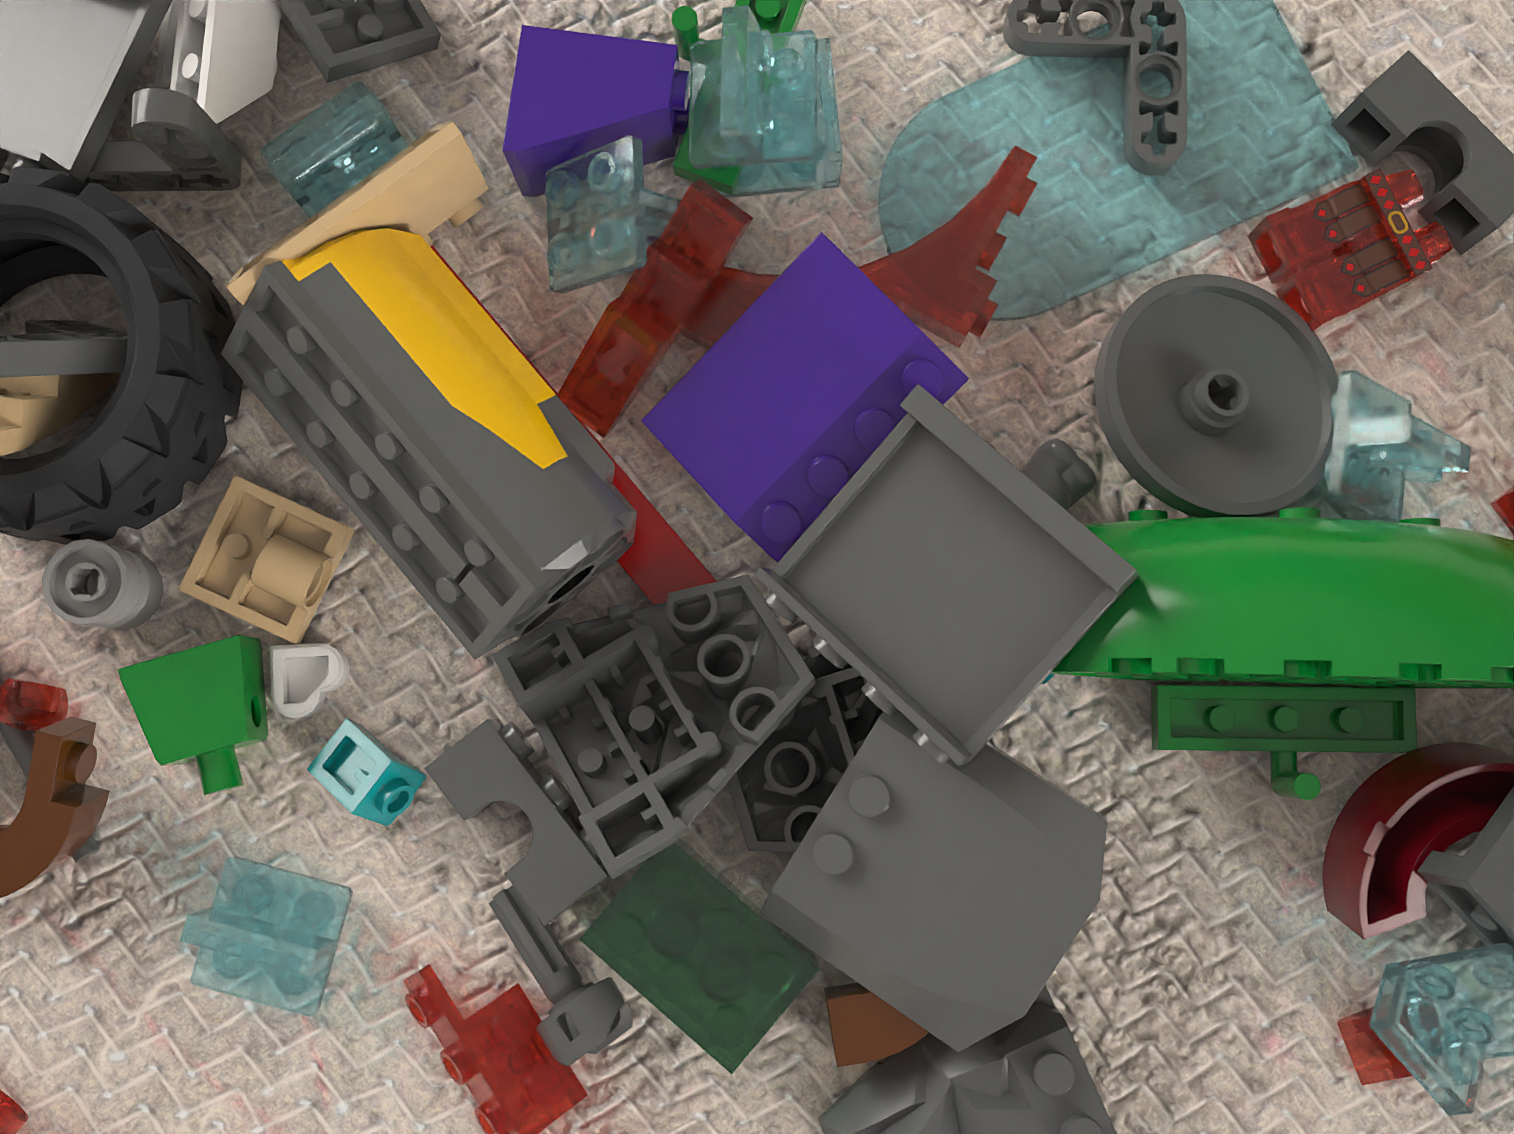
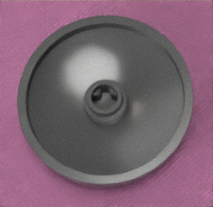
[1094,274,1343,518]

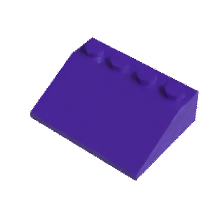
[641,232,969,563]

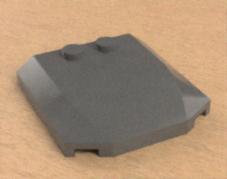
[759,710,1107,1052]

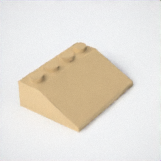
[226,121,489,306]

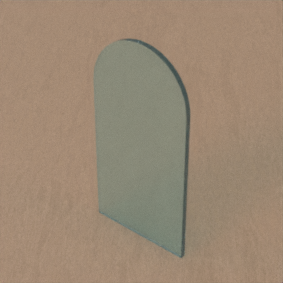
[878,0,1359,321]

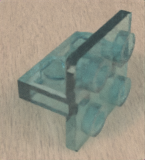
[688,5,818,169]
[262,81,409,218]
[545,135,691,294]
[1325,370,1471,522]
[180,856,353,1016]

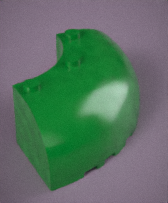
[1050,507,1514,689]

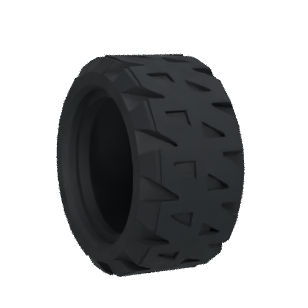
[0,166,243,545]

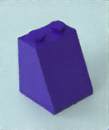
[502,25,693,197]

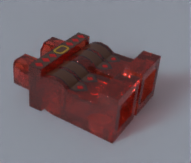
[1248,168,1453,333]

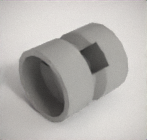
[42,539,163,630]

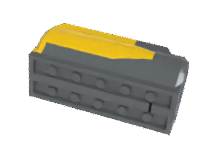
[221,228,637,660]

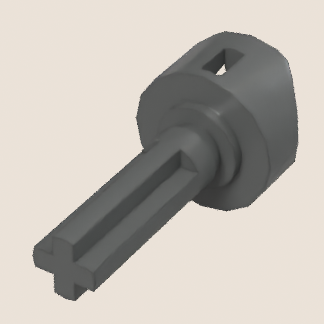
[488,885,633,1067]

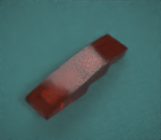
[557,179,754,438]

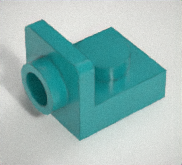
[307,718,426,826]

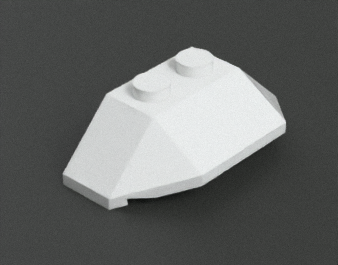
[154,0,283,124]

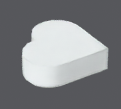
[270,643,350,718]

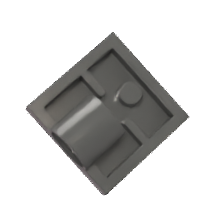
[278,0,441,83]

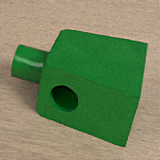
[118,635,268,796]

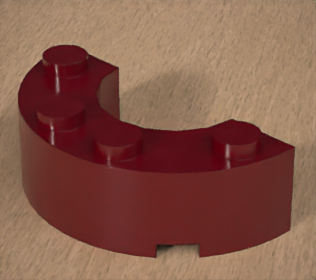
[1322,742,1514,940]

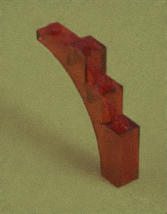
[635,145,1038,349]

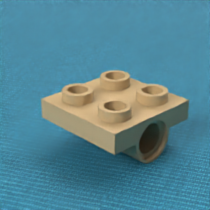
[178,475,355,644]

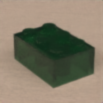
[579,837,820,1074]

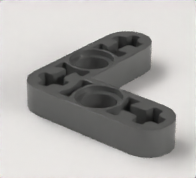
[1002,0,1187,176]
[85,88,242,192]
[0,320,128,378]

